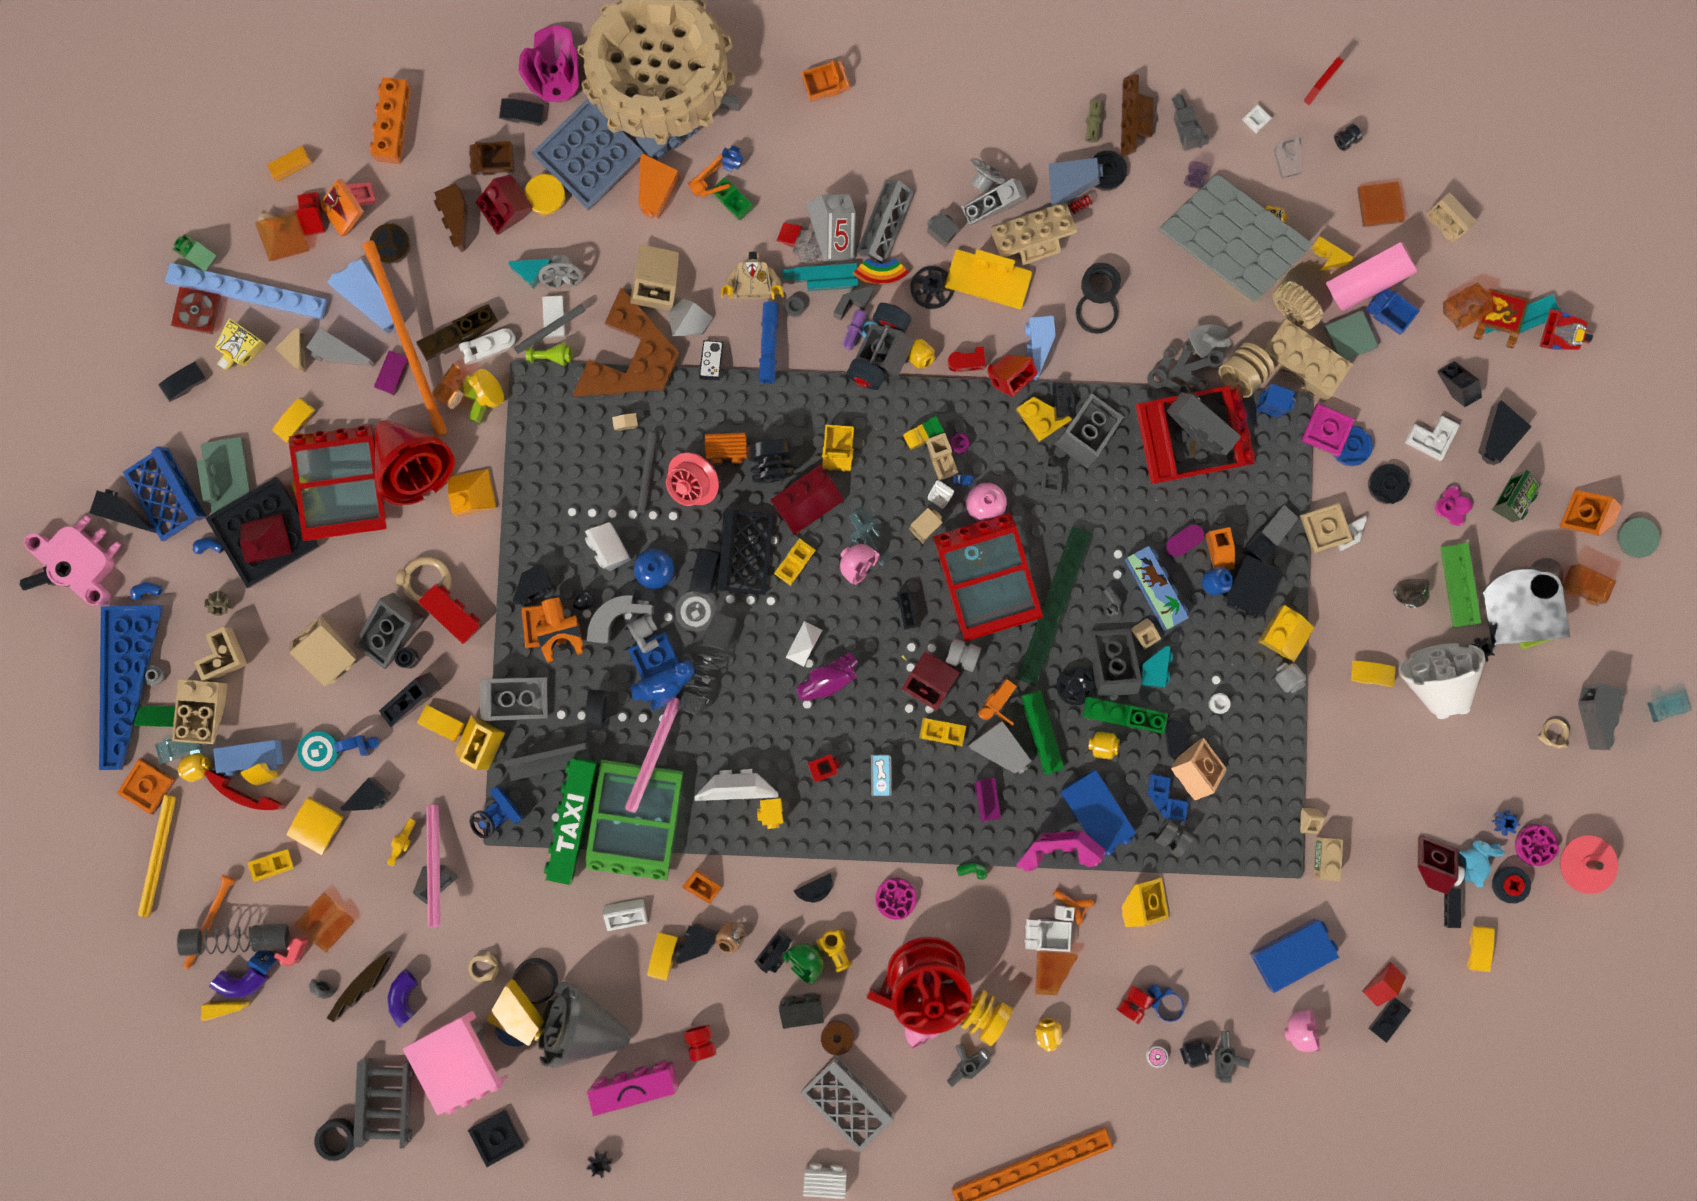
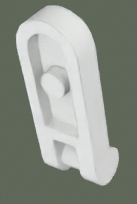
[459,329,517,365]

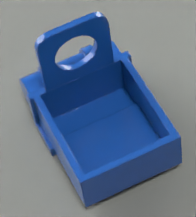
[1366,288,1420,335]

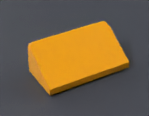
[267,146,312,182]

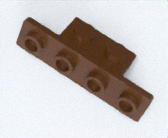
[1120,74,1154,157]

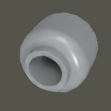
[1275,663,1306,694]

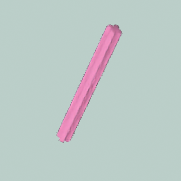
[625,697,680,813]
[426,804,441,928]

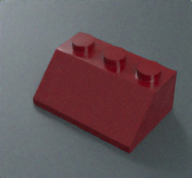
[770,464,844,536]

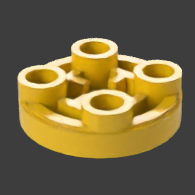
[524,174,566,216]
[468,369,504,408]

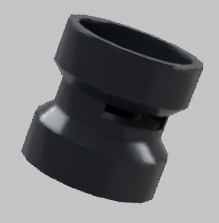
[1334,123,1363,151]
[394,648,420,669]

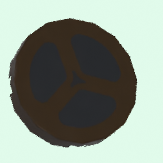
[370,223,411,264]

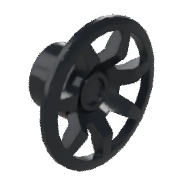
[910,266,954,309]

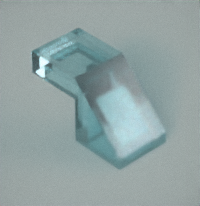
[1647,690,1692,723]
[155,739,203,764]

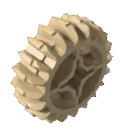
[1272,281,1323,330]

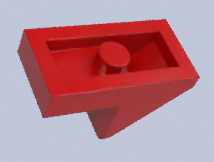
[296,192,325,236]

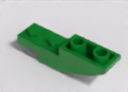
[1082,697,1168,734]

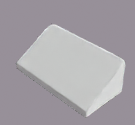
[603,899,648,931]

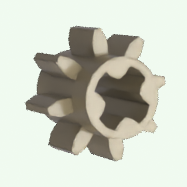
[204,591,232,616]

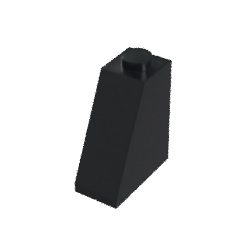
[1478,400,1532,466]

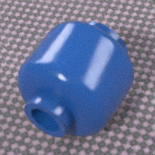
[1202,567,1233,596]

